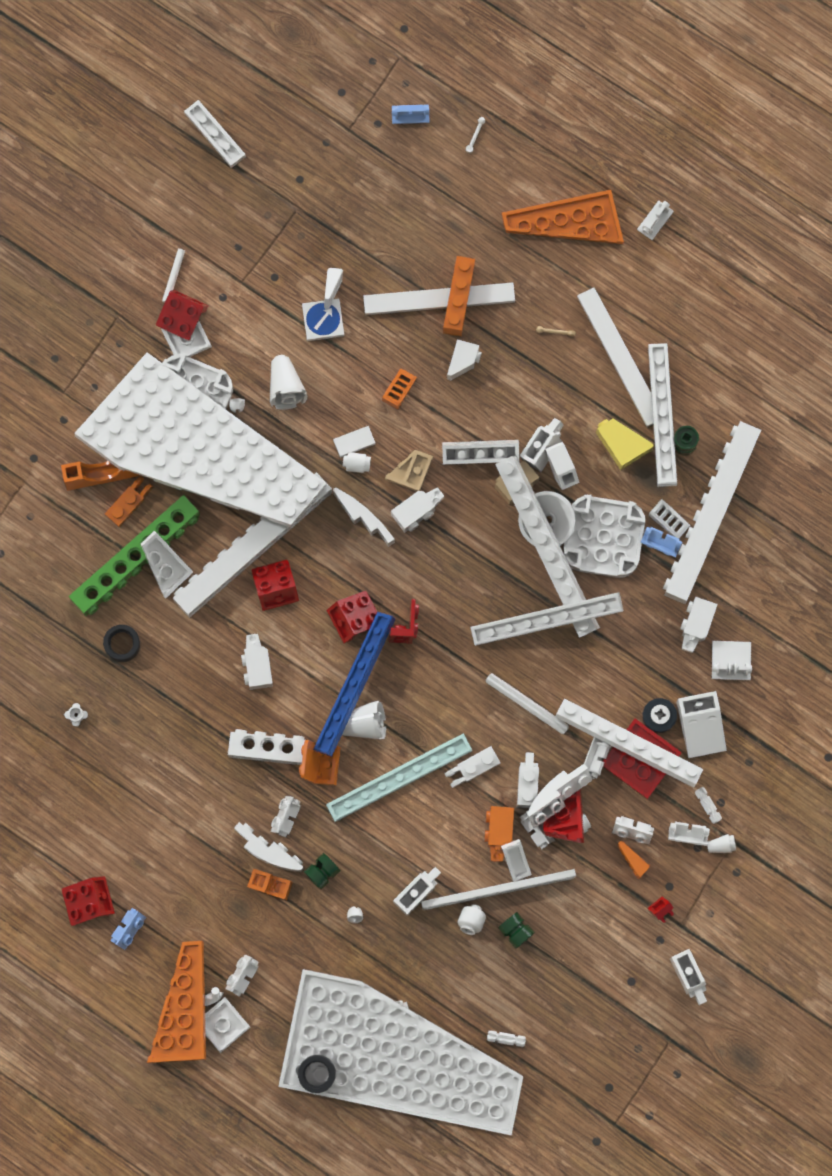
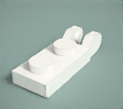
[445,746,500,788]

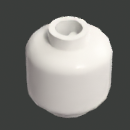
[458,904,486,935]

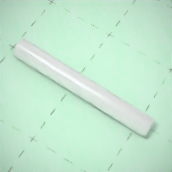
[162,249,185,303]

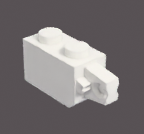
[520,418,563,472]
[391,487,444,533]
[680,597,717,653]
[241,634,273,690]
[517,752,539,808]
[393,867,441,916]
[670,949,707,1005]

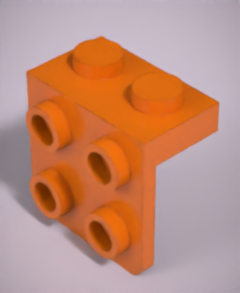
[299,740,341,785]

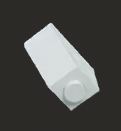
[447,339,482,381]

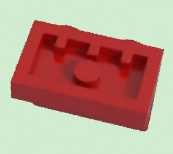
[156,290,209,340]
[251,560,299,611]
[326,591,377,644]
[389,599,419,644]
[62,876,115,926]

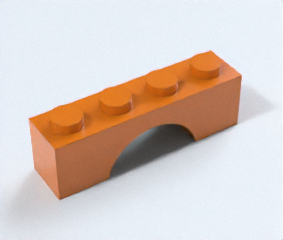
[443,256,475,337]
[61,461,142,491]

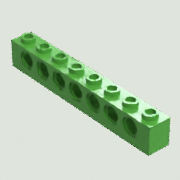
[69,495,200,616]

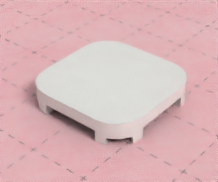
[161,353,233,409]
[563,495,645,578]

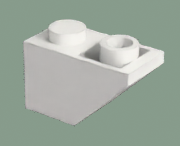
[545,442,579,490]

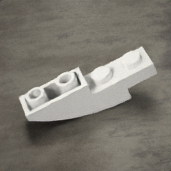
[527,764,592,828]
[234,822,304,872]

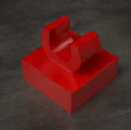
[647,896,674,923]

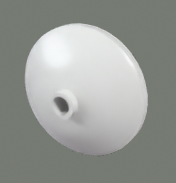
[518,491,576,546]

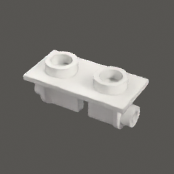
[637,201,674,240]
[584,737,611,779]
[271,796,301,837]
[520,810,555,849]
[612,816,654,844]
[668,821,710,846]
[225,955,259,997]

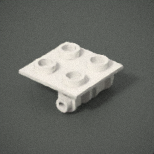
[712,641,752,680]

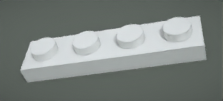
[184,100,246,168]

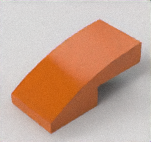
[247,869,293,901]

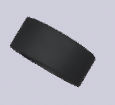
[103,624,141,662]
[298,1055,336,1093]

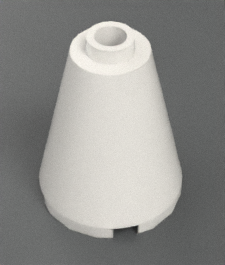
[270,355,307,410]
[342,701,386,739]

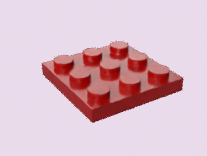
[603,718,682,799]

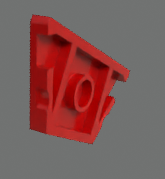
[543,789,584,843]

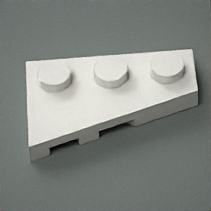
[141,531,193,598]

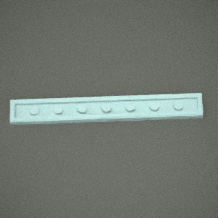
[326,733,473,822]

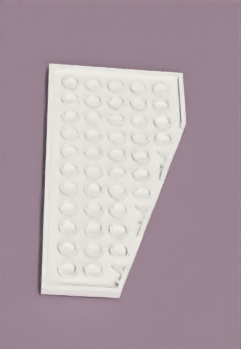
[75,353,327,527]
[278,969,523,1135]

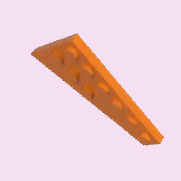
[501,190,624,244]
[147,941,206,1063]

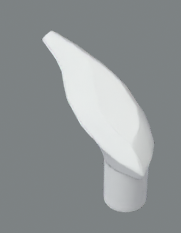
[205,987,224,1006]

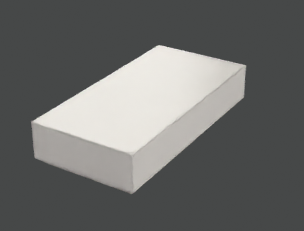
[333,426,375,458]
[501,839,532,882]

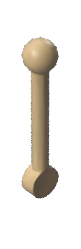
[536,326,576,336]

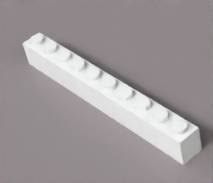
[663,421,761,604]
[495,456,600,638]
[173,472,332,618]

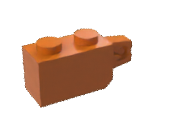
[484,806,514,862]

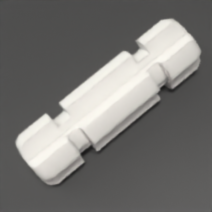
[695,787,722,824]
[487,1031,526,1047]

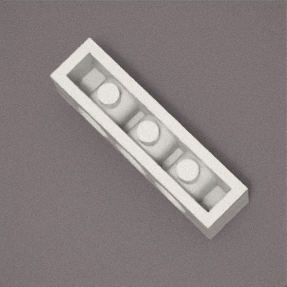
[442,440,519,464]
[228,729,305,765]

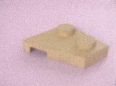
[385,450,433,492]

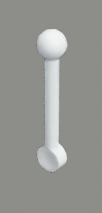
[466,117,485,153]

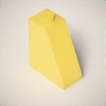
[596,419,654,470]

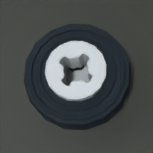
[642,698,677,733]

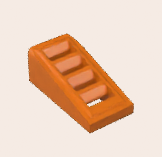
[382,369,417,410]
[617,841,650,879]

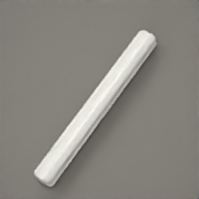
[486,673,569,734]

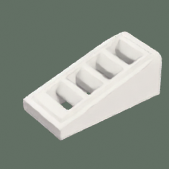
[324,268,343,310]
[649,499,690,538]

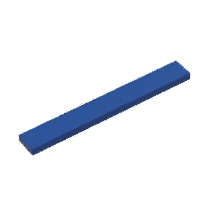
[313,612,396,757]

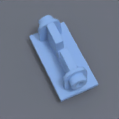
[392,105,429,124]
[640,527,682,558]
[111,908,146,950]

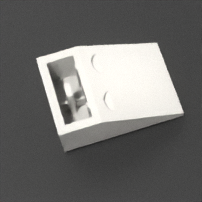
[676,691,727,758]

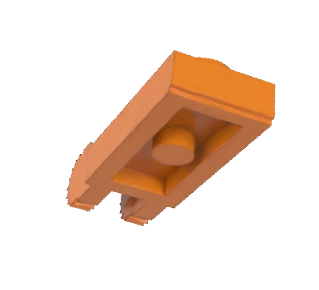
[105,476,153,527]

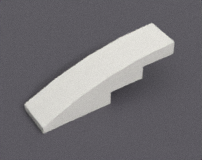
[333,488,395,547]

